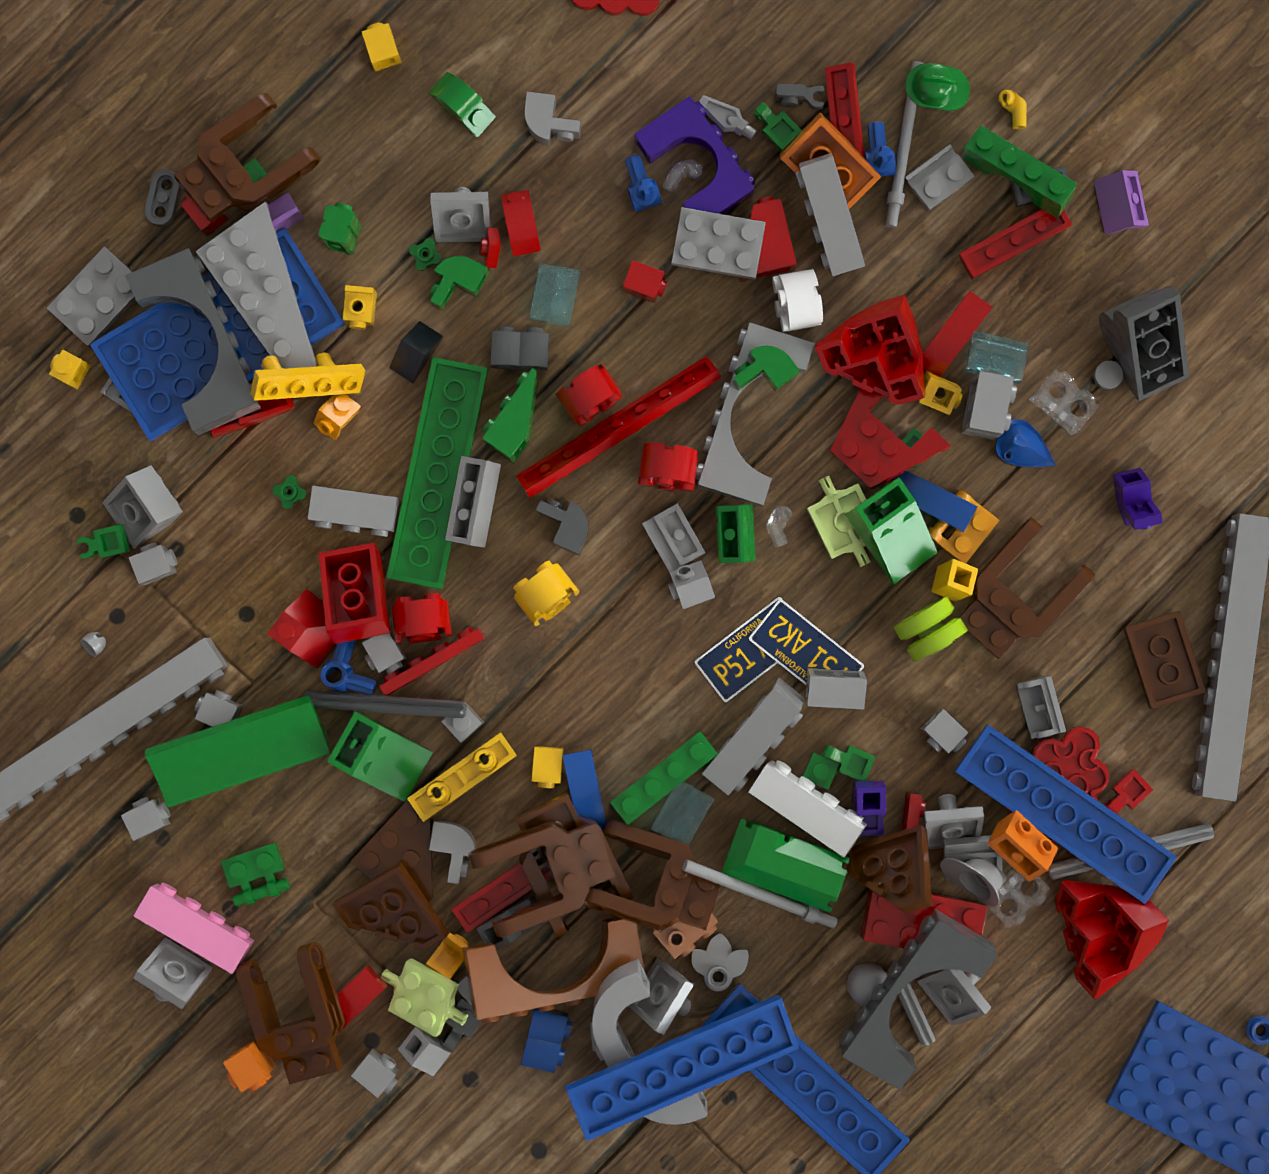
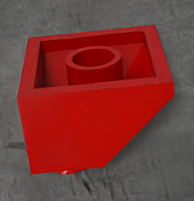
[267,589,336,668]

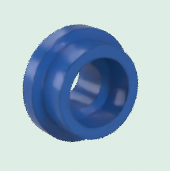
[1246,1016,1269,1045]

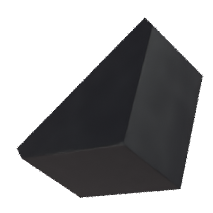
[389,321,444,383]

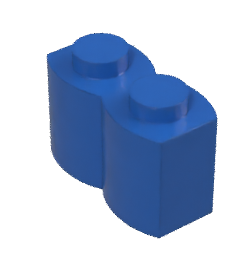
[521,1008,572,1073]

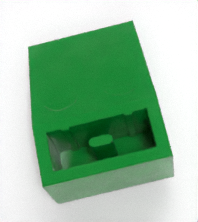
[482,368,539,464]
[845,477,938,584]
[327,711,433,802]

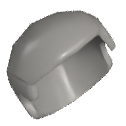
[847,962,887,1007]

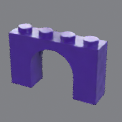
[634,96,755,215]

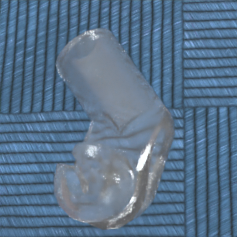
[662,159,702,193]
[766,506,792,548]

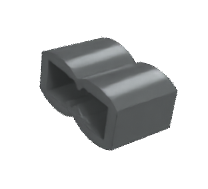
[491,326,549,371]

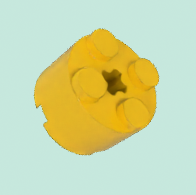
[513,561,580,626]

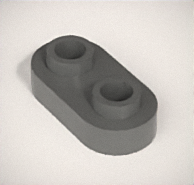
[145,169,182,227]

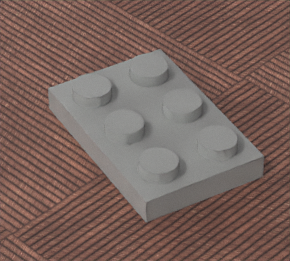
[671,207,766,280]
[47,247,136,348]

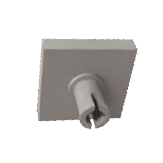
[430,187,491,242]
[923,794,984,849]
[133,937,213,1009]
[628,957,693,1035]
[917,969,991,1026]

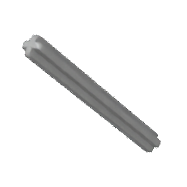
[1048,823,1214,879]

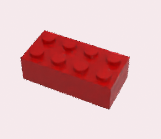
[860,889,988,948]

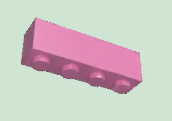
[134,883,255,974]

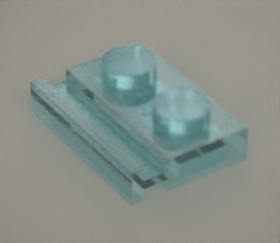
[529,263,580,327]
[965,331,1029,385]
[651,781,714,845]

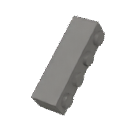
[796,153,865,276]

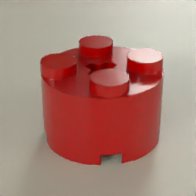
[555,363,623,427]
[638,443,698,492]
[391,593,452,643]

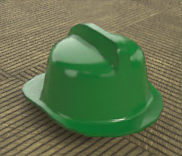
[905,63,970,111]

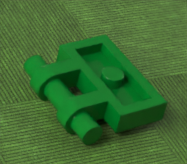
[221,842,291,907]

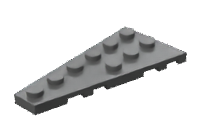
[196,202,318,369]

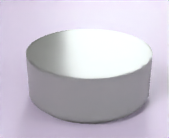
[1093,361,1123,390]

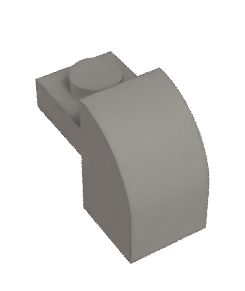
[525,92,581,147]
[429,820,477,884]

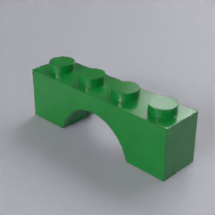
[963,125,1077,218]
[610,731,718,825]

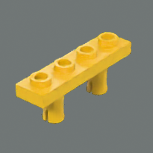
[250,352,366,401]
[407,733,517,822]

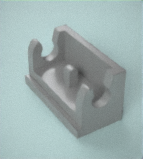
[805,668,867,709]
[1016,676,1066,739]

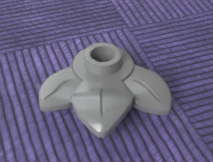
[692,933,749,991]

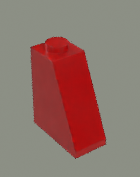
[739,197,797,282]

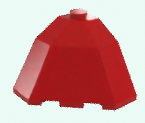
[815,294,925,405]
[1055,880,1169,999]

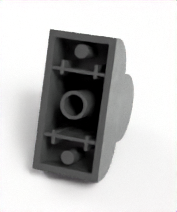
[1099,286,1189,401]

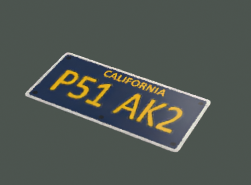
[695,597,782,702]
[749,599,864,685]

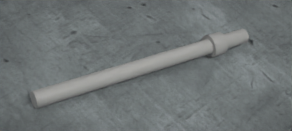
[886,61,923,228]
[682,860,837,929]

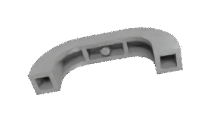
[592,959,708,1124]

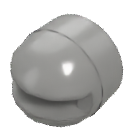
[80,632,106,657]

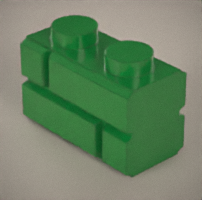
[319,202,362,255]
[716,504,756,563]

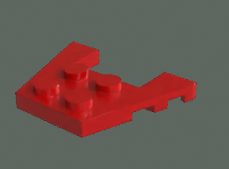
[830,388,951,490]

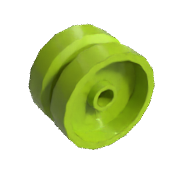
[893,596,968,662]

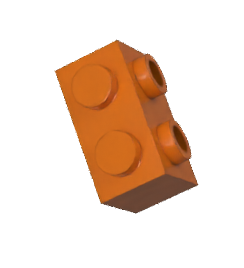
[987,810,1058,882]
[223,1039,276,1093]

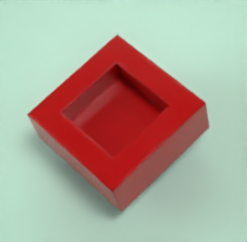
[479,228,501,268]

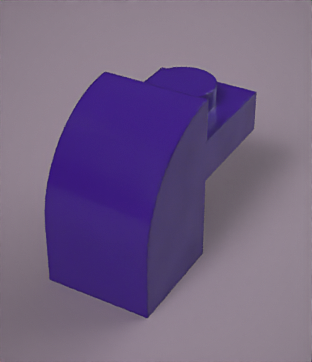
[1113,468,1162,530]
[852,781,886,836]

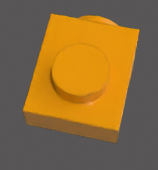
[314,394,361,440]
[425,932,468,979]

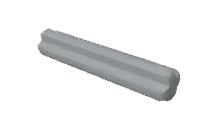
[887,971,935,1046]

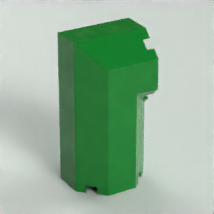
[721,817,850,912]

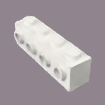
[749,760,867,857]

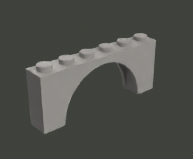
[696,323,815,507]

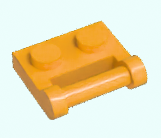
[928,489,1000,564]

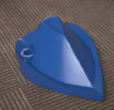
[995,419,1056,467]

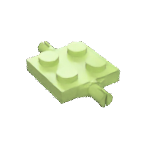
[806,476,871,567]
[381,958,468,1037]

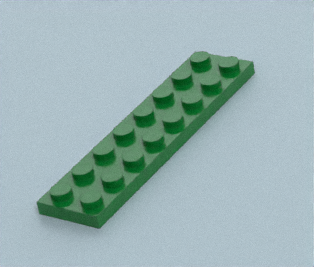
[386,357,489,590]

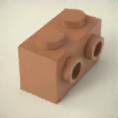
[652,912,719,959]

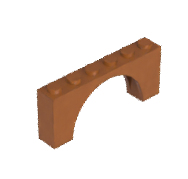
[462,917,644,1023]

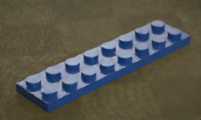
[954,724,1177,904]
[701,983,910,1174]
[565,994,799,1142]

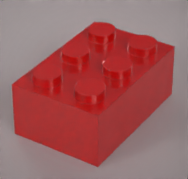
[318,543,391,644]

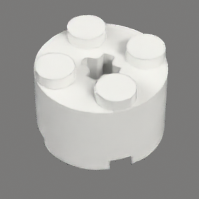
[772,269,823,332]

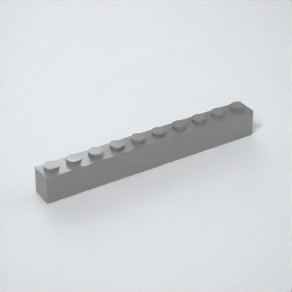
[1192,513,1269,801]
[0,638,228,823]

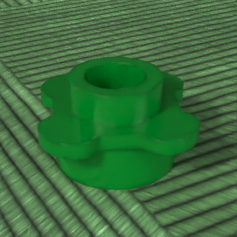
[409,238,442,271]
[272,475,306,509]

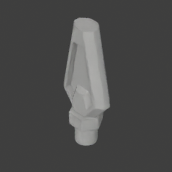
[699,95,757,140]

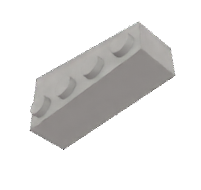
[702,677,805,796]

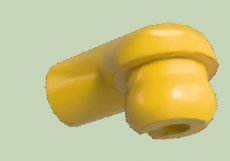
[998,90,1026,129]

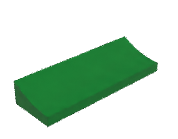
[145,695,330,808]

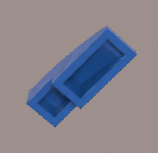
[894,471,978,533]
[563,749,606,832]

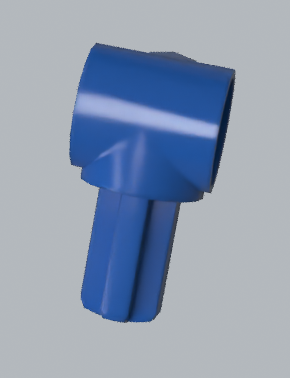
[864,122,896,176]
[625,155,662,212]
[320,640,377,695]

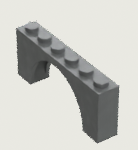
[125,248,261,435]
[839,909,998,1090]

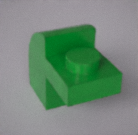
[428,72,496,137]
[429,256,489,311]
[732,346,800,392]

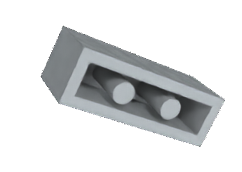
[445,456,501,548]
[308,486,400,537]

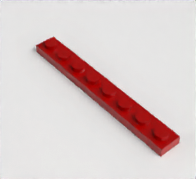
[516,356,722,498]

